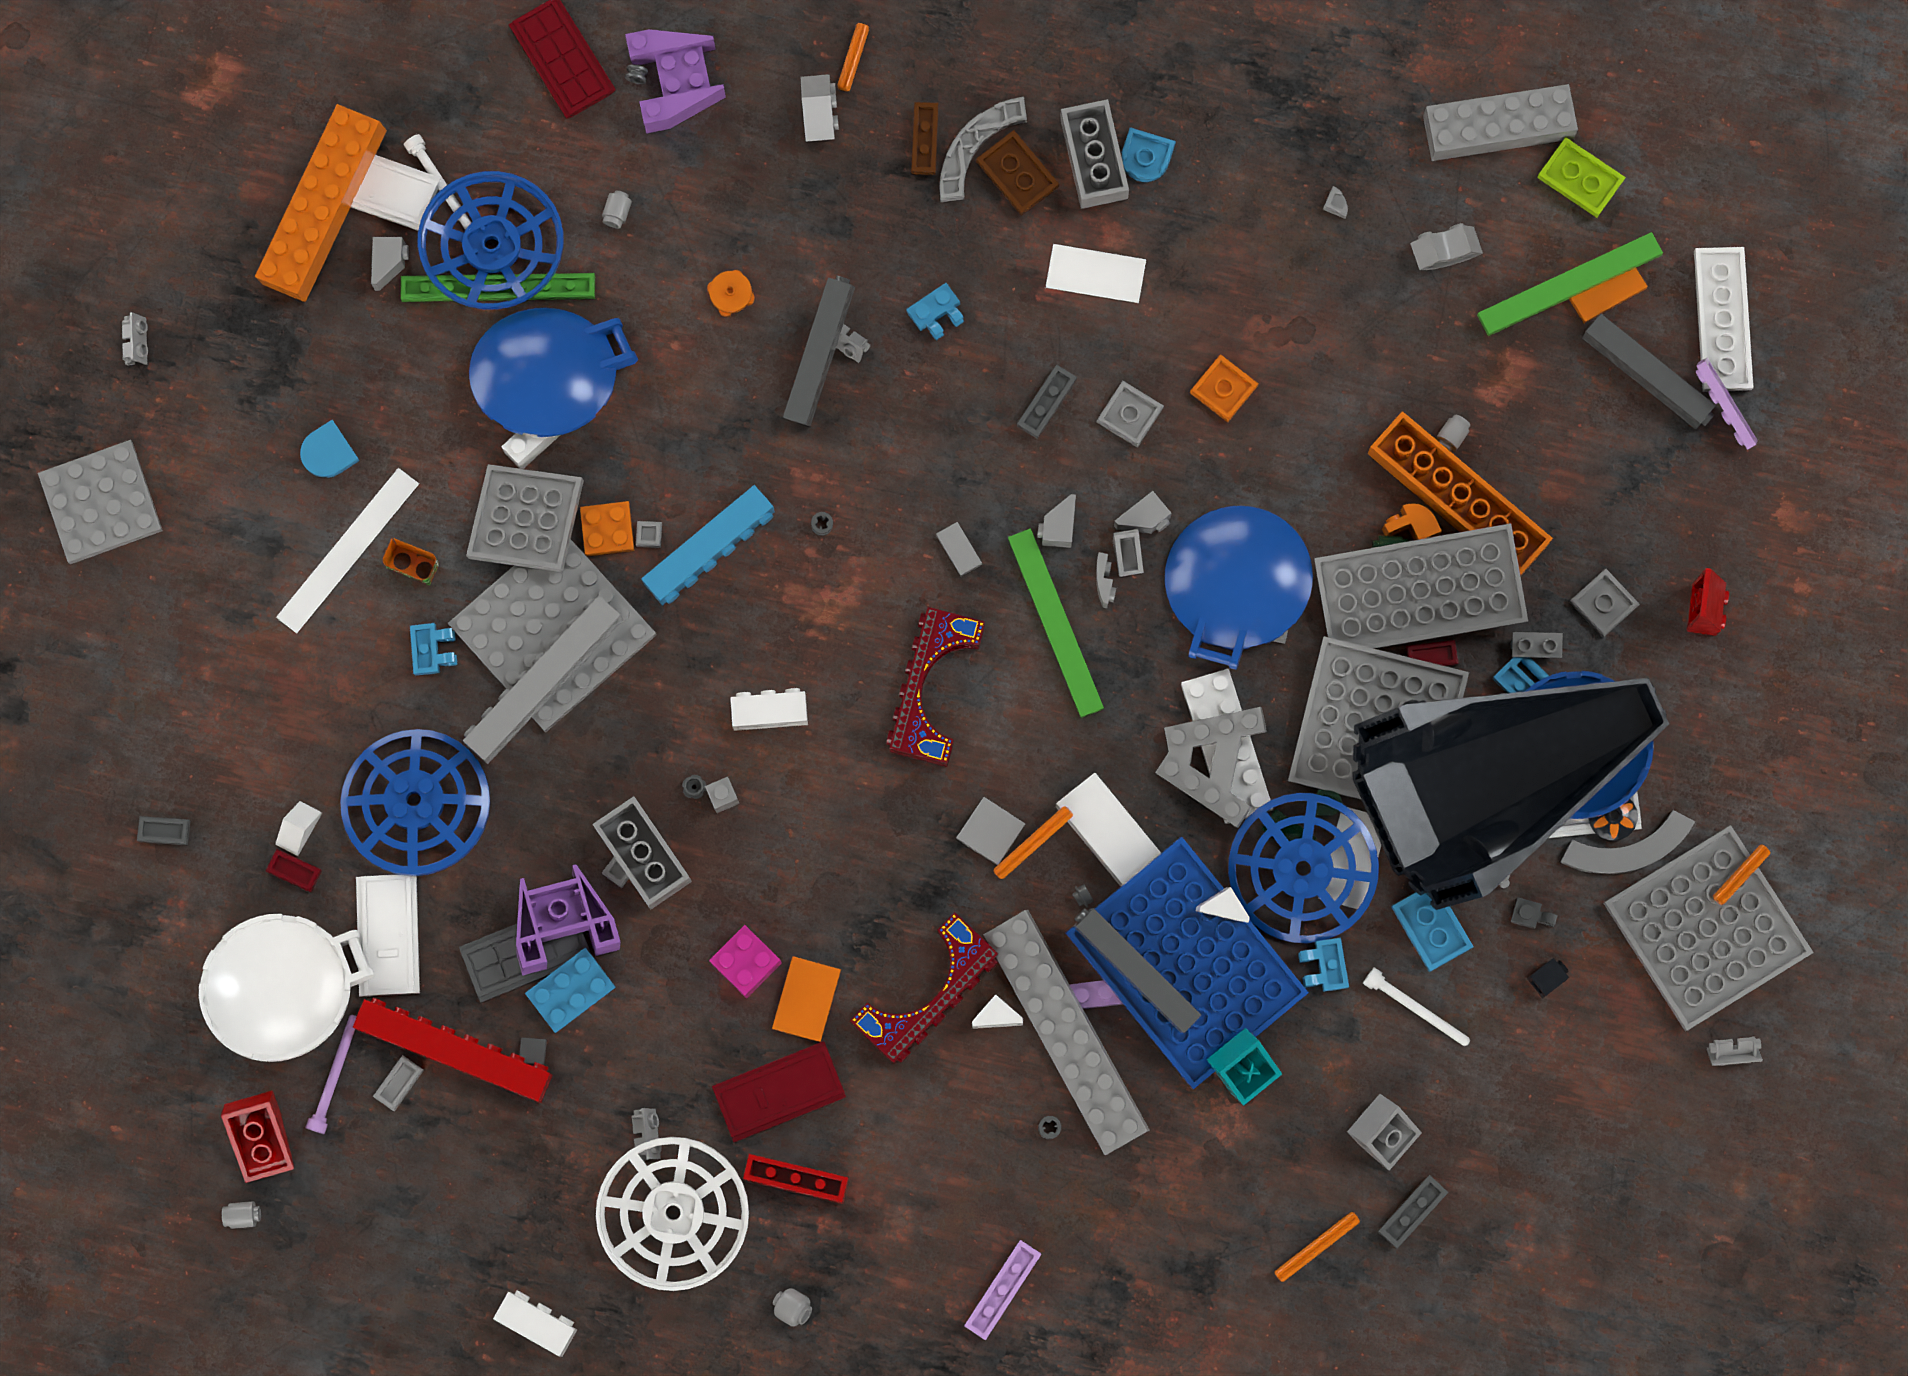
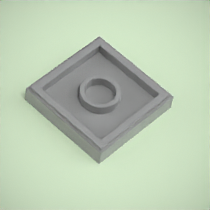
[1097,381,1164,448]
[1569,569,1640,638]
[956,797,1025,865]

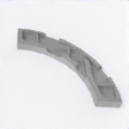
[940,97,1027,202]
[1560,810,1695,874]

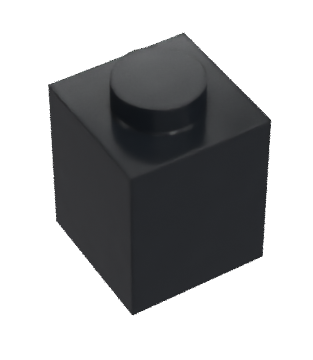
[1527,958,1570,999]

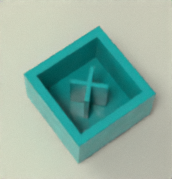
[1206,1028,1282,1106]

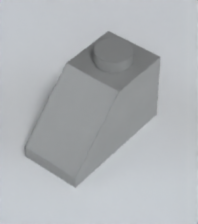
[371,237,409,291]
[1114,491,1171,534]
[1038,494,1076,548]

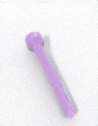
[305,1015,357,1134]

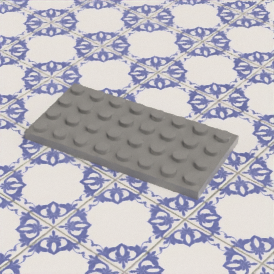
[1314,523,1528,648]

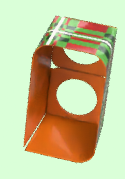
[383,538,439,586]

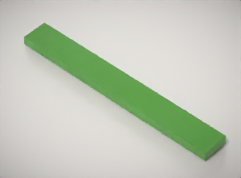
[1477,232,1663,336]
[401,273,595,302]
[1008,528,1104,718]

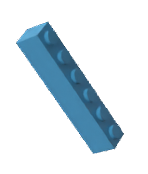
[641,485,775,605]

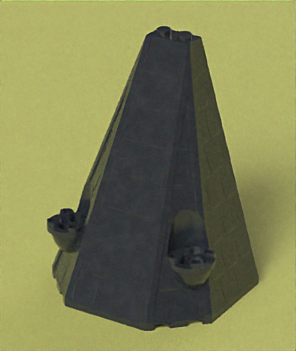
[1353,678,1669,910]

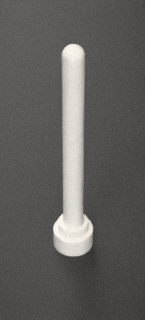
[404,134,472,230]
[1363,967,1470,1046]

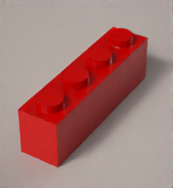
[743,1154,849,1204]

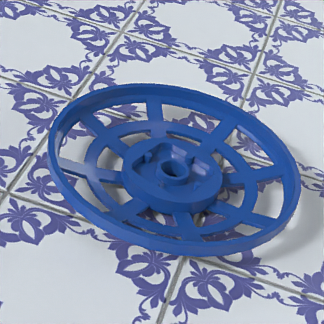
[418,171,564,310]
[341,729,491,876]
[1228,793,1379,943]

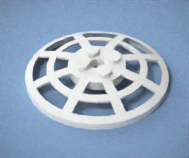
[596,1137,749,1291]

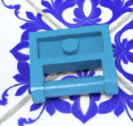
[1492,657,1549,693]

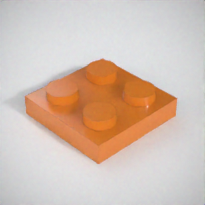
[580,501,635,557]

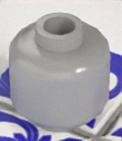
[773,1288,812,1326]

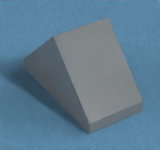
[1112,529,1144,577]

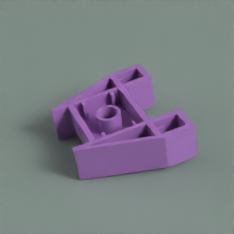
[625,29,726,133]
[516,865,621,975]

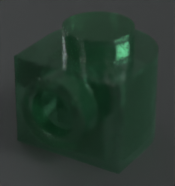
[1316,790,1342,817]

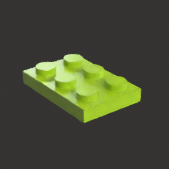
[1537,137,1626,218]

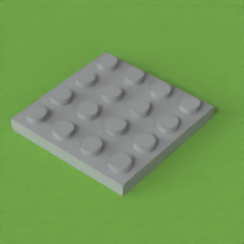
[38,440,163,564]
[466,464,584,572]

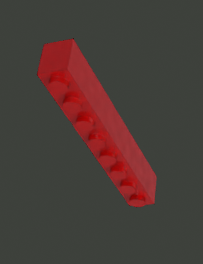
[353,998,553,1103]

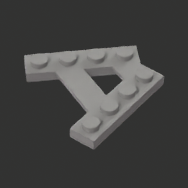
[1155,707,1267,827]

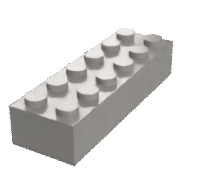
[1423,84,1578,161]

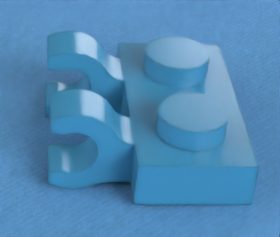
[906,283,964,340]
[410,623,457,676]
[1298,938,1349,992]

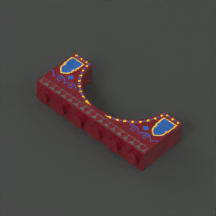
[886,607,985,767]
[850,912,998,1064]

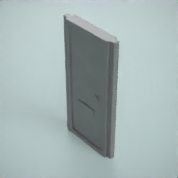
[459,924,592,1003]

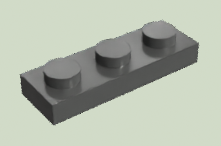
[1017,365,1077,439]
[1378,1175,1448,1249]

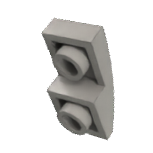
[1096,552,1116,608]

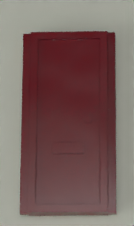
[508,0,616,119]
[712,1041,846,1143]

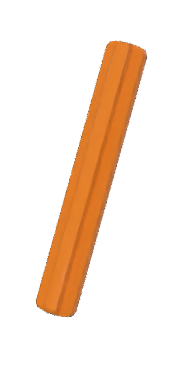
[993,806,1073,879]
[1274,1212,1360,1282]

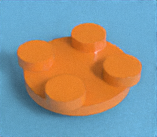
[707,270,755,317]

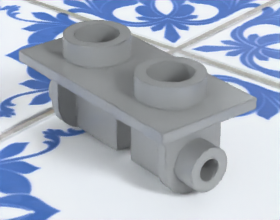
[122,312,148,365]
[836,324,871,363]
[1510,632,1563,658]
[1707,1036,1763,1066]
[631,1108,662,1161]

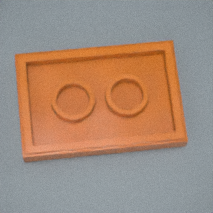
[1569,268,1648,324]
[772,956,841,1042]

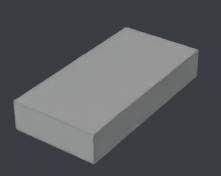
[936,522,982,577]
[373,1055,424,1111]

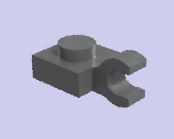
[1510,897,1558,929]

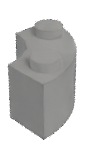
[1410,223,1483,270]

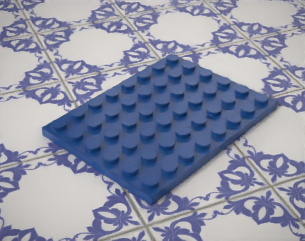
[1065,837,1309,1089]

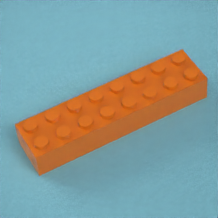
[255,104,387,302]
[1368,411,1553,577]

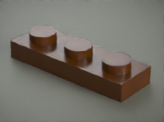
[911,102,939,175]

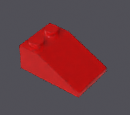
[1687,568,1729,636]
[221,1090,294,1183]

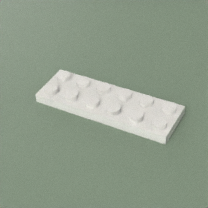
[1694,247,1753,392]
[1181,669,1273,824]

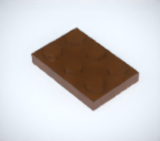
[976,130,1059,216]

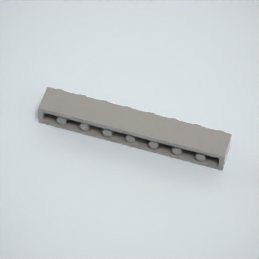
[463,596,623,764]

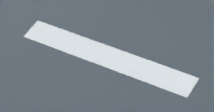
[276,468,419,633]

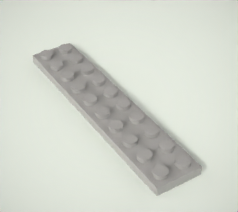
[983,910,1150,1155]

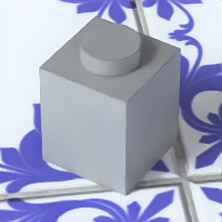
[705,777,739,813]

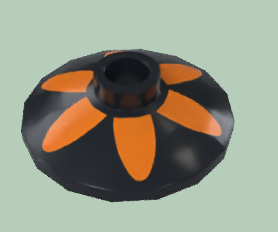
[1588,799,1638,841]

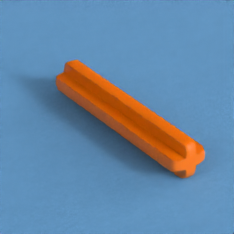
[837,23,869,92]
[1713,844,1771,905]

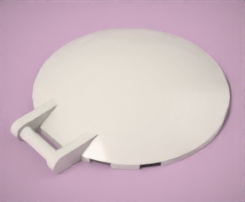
[199,914,374,1062]

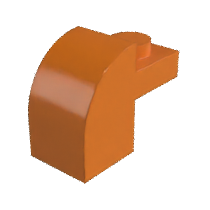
[1382,504,1442,541]

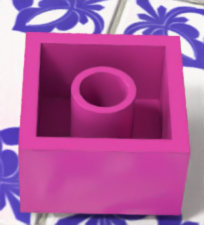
[709,925,782,999]

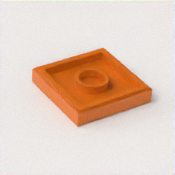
[1190,354,1259,422]

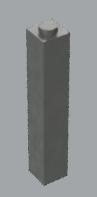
[783,275,855,426]
[1582,314,1716,429]
[1073,908,1201,1033]

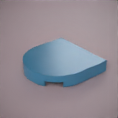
[1122,128,1176,182]
[300,420,360,478]

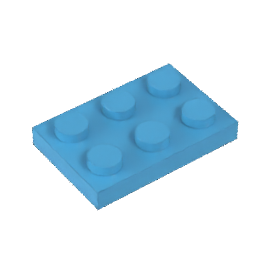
[1391,892,1474,972]
[525,947,616,1033]

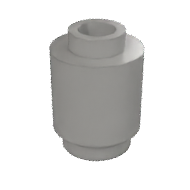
[602,191,632,229]
[1436,415,1470,451]
[222,1201,261,1229]

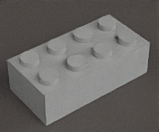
[1060,99,1129,209]
[593,796,692,910]

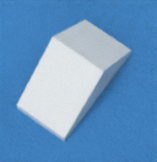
[276,801,322,856]
[1196,887,1249,923]
[972,995,1023,1029]

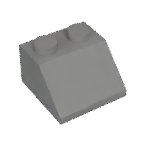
[1347,1094,1422,1170]

